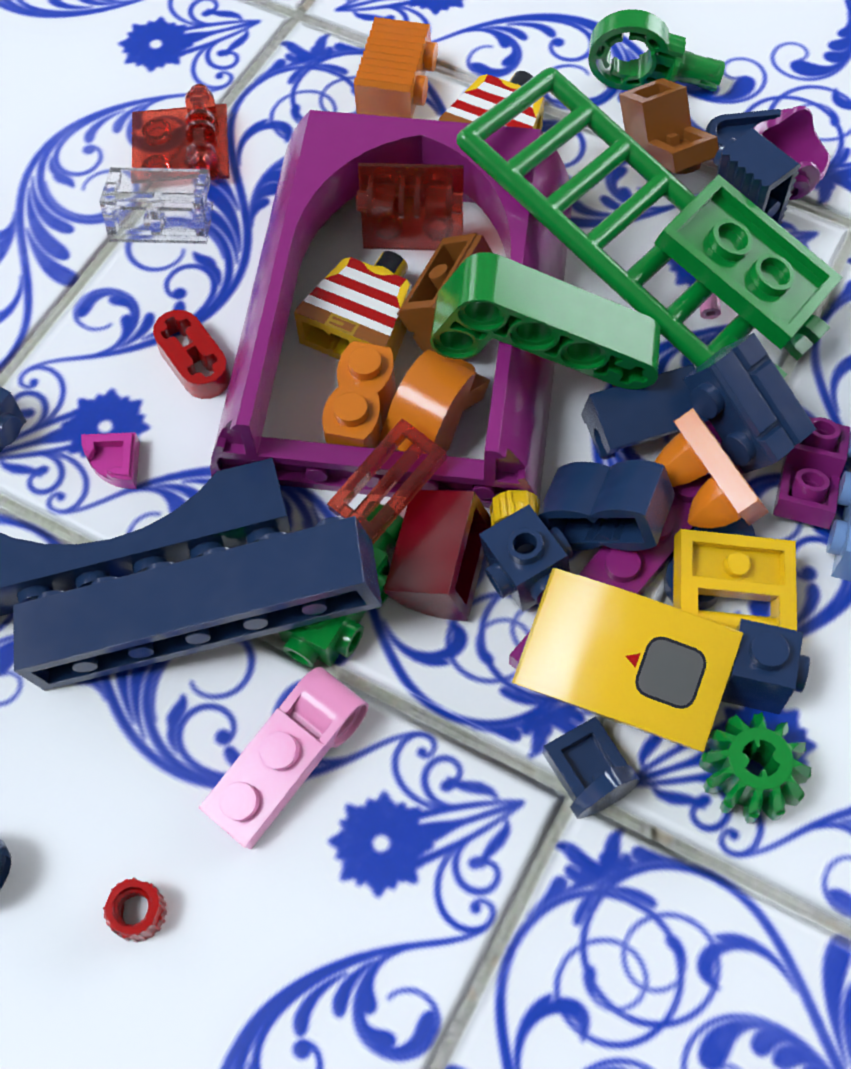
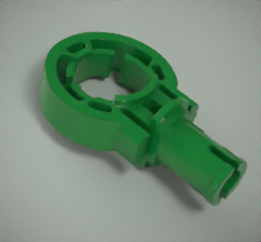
[588,9,725,92]

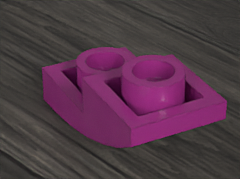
[773,417,850,529]

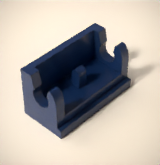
[581,364,711,458]

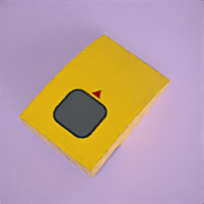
[512,568,743,752]

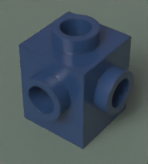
[479,504,573,612]

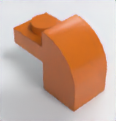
[379,349,490,455]

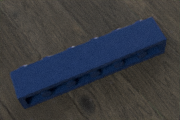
[13,516,382,691]

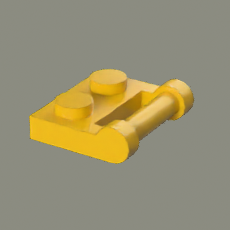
[673,529,797,631]

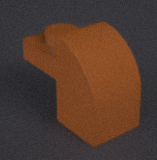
[619,78,719,174]

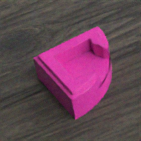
[81,432,140,489]

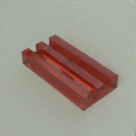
[327,418,447,544]

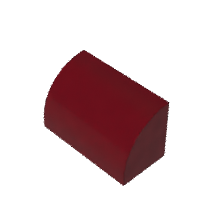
[383,490,491,621]

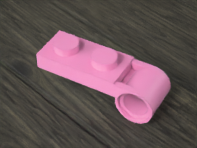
[199,667,369,849]

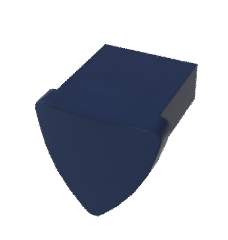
[542,716,641,819]

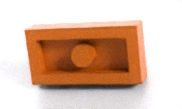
[655,408,769,528]

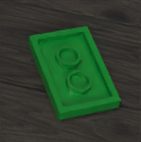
[654,174,843,350]

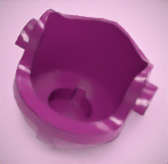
[753,106,831,200]

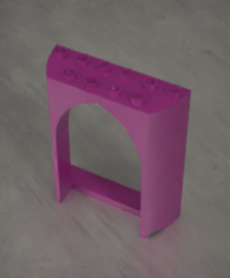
[210,110,572,508]

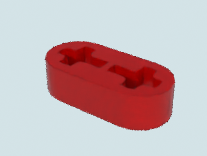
[153,310,230,399]

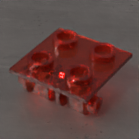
[132,84,230,187]
[356,163,464,251]

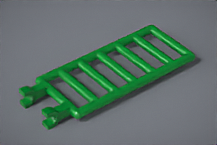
[456,67,831,378]

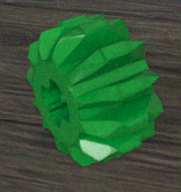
[699,712,812,823]

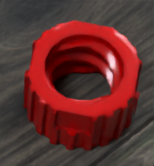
[103,877,167,943]

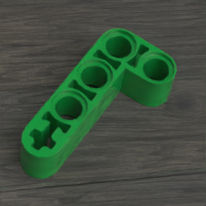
[430,252,661,389]

